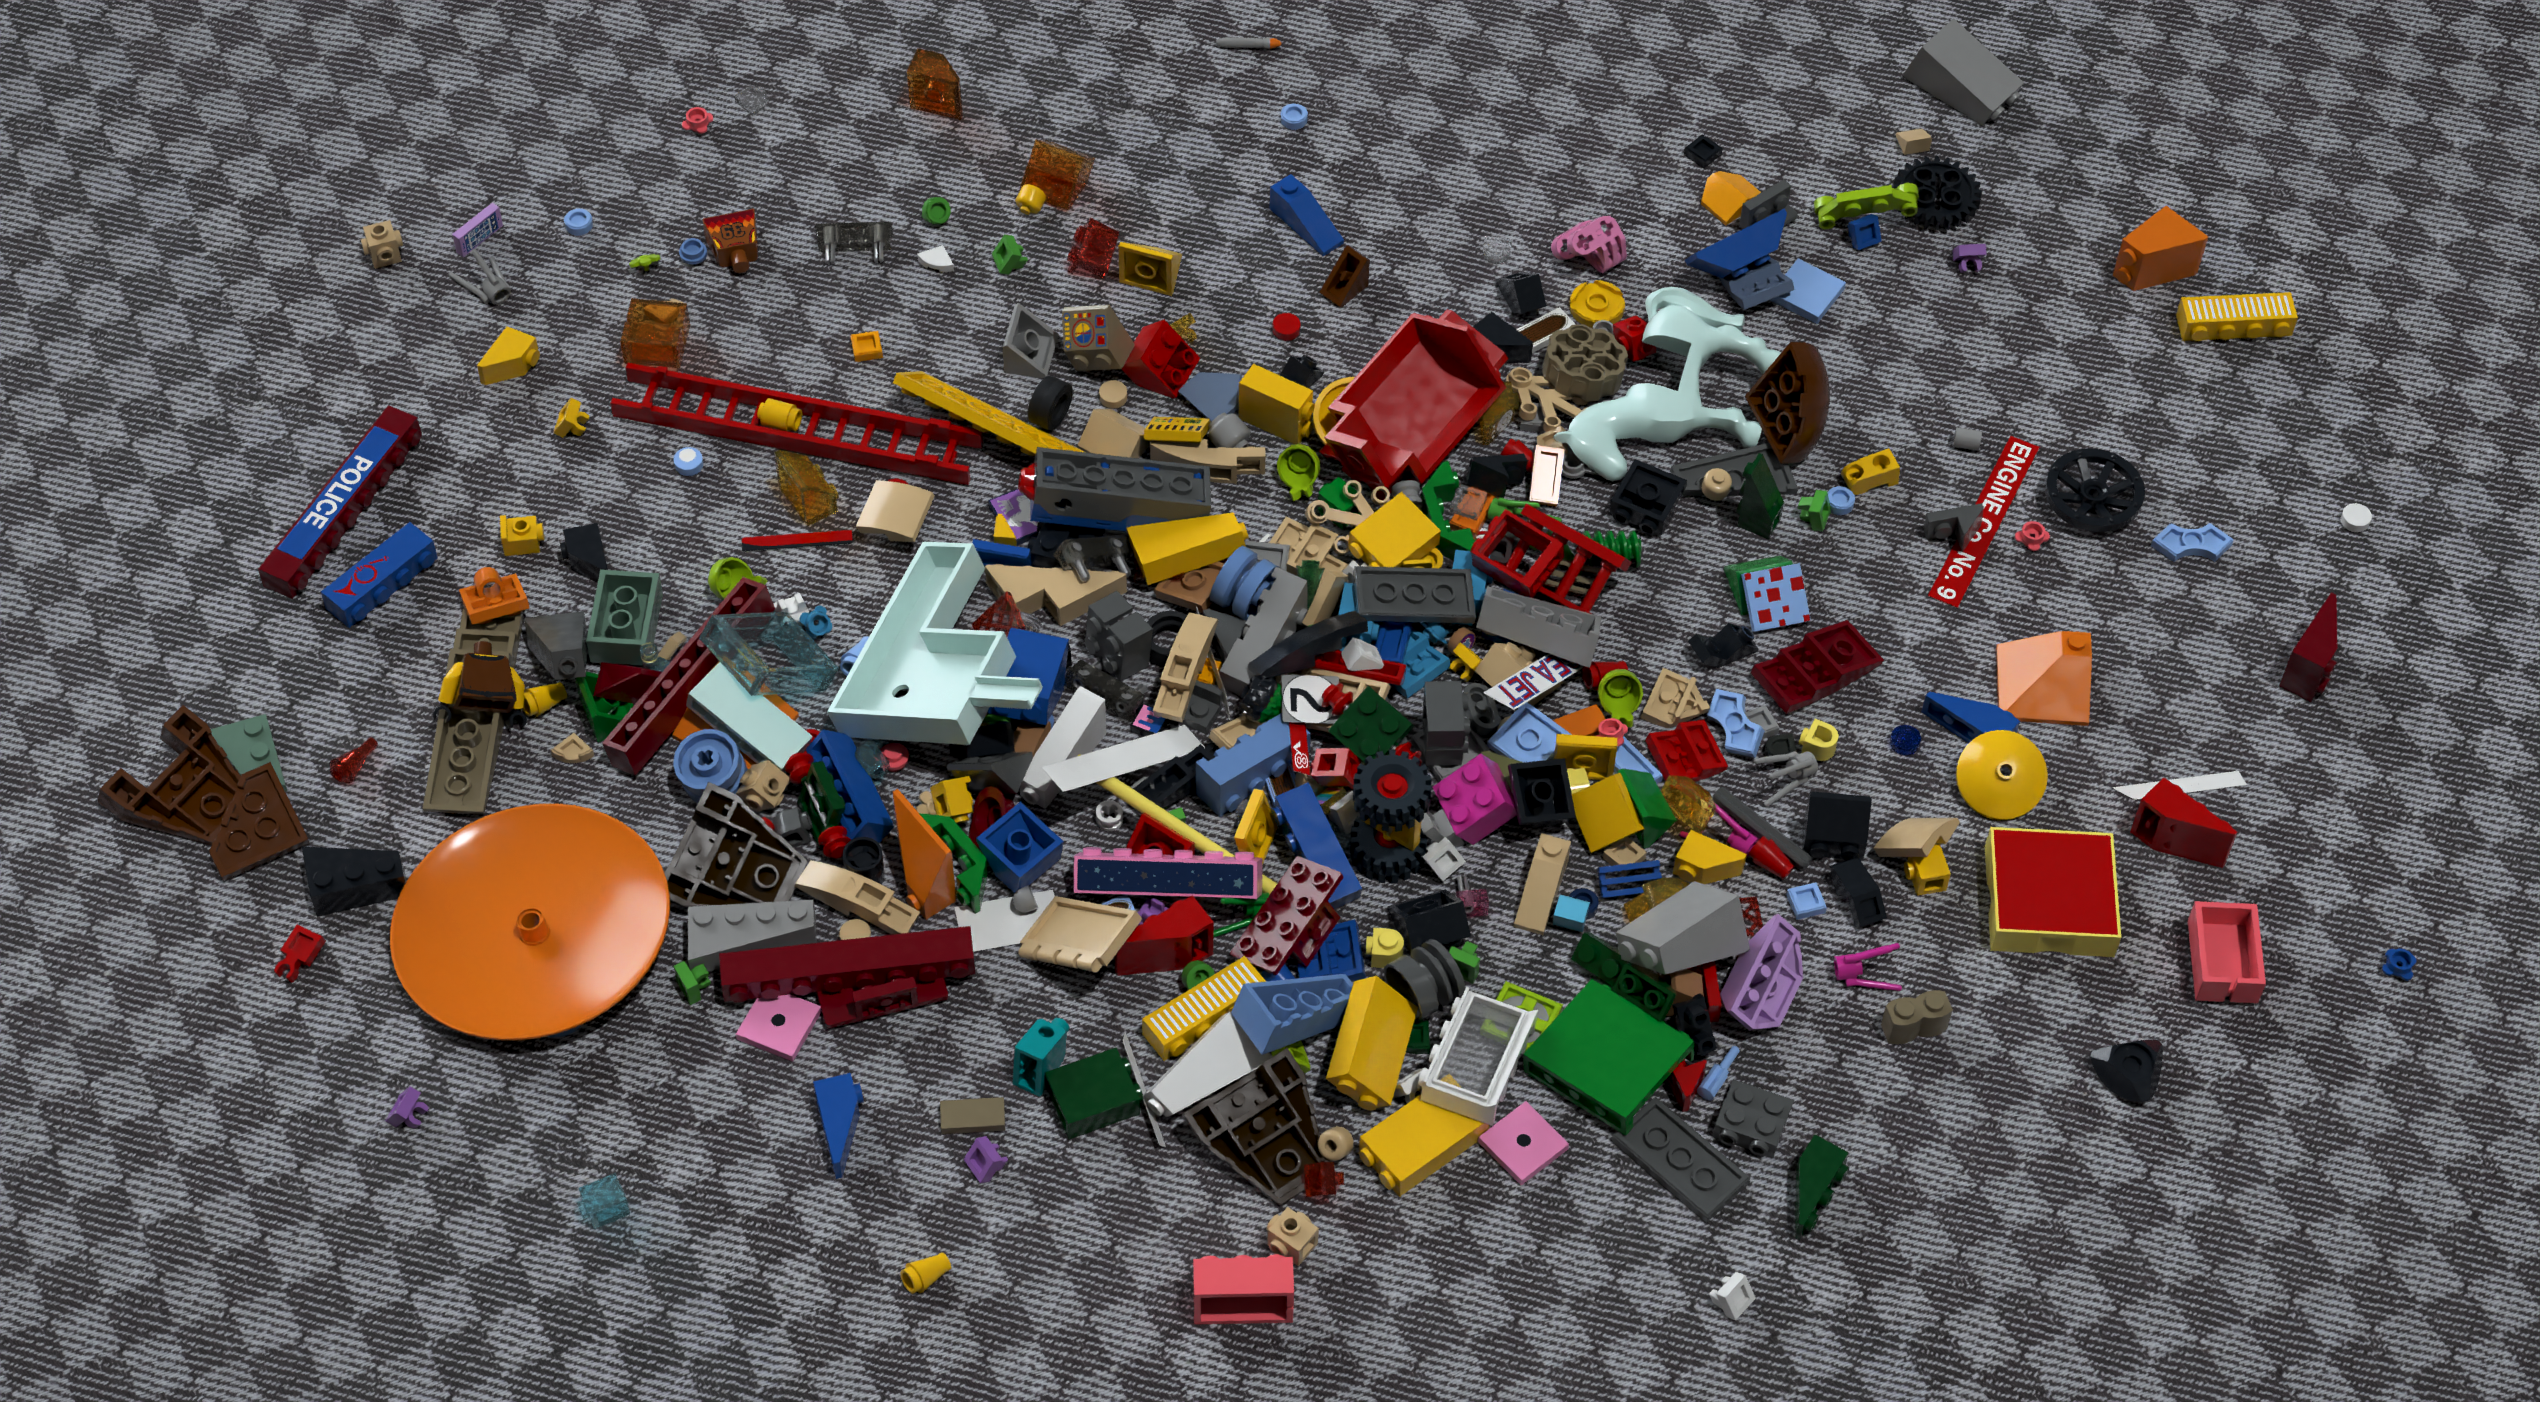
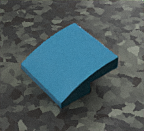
[1389,627,1450,698]

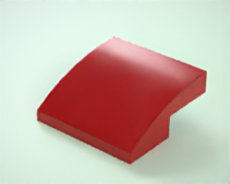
[1645,720,1728,788]

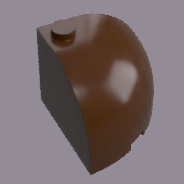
[1745,342,1830,464]

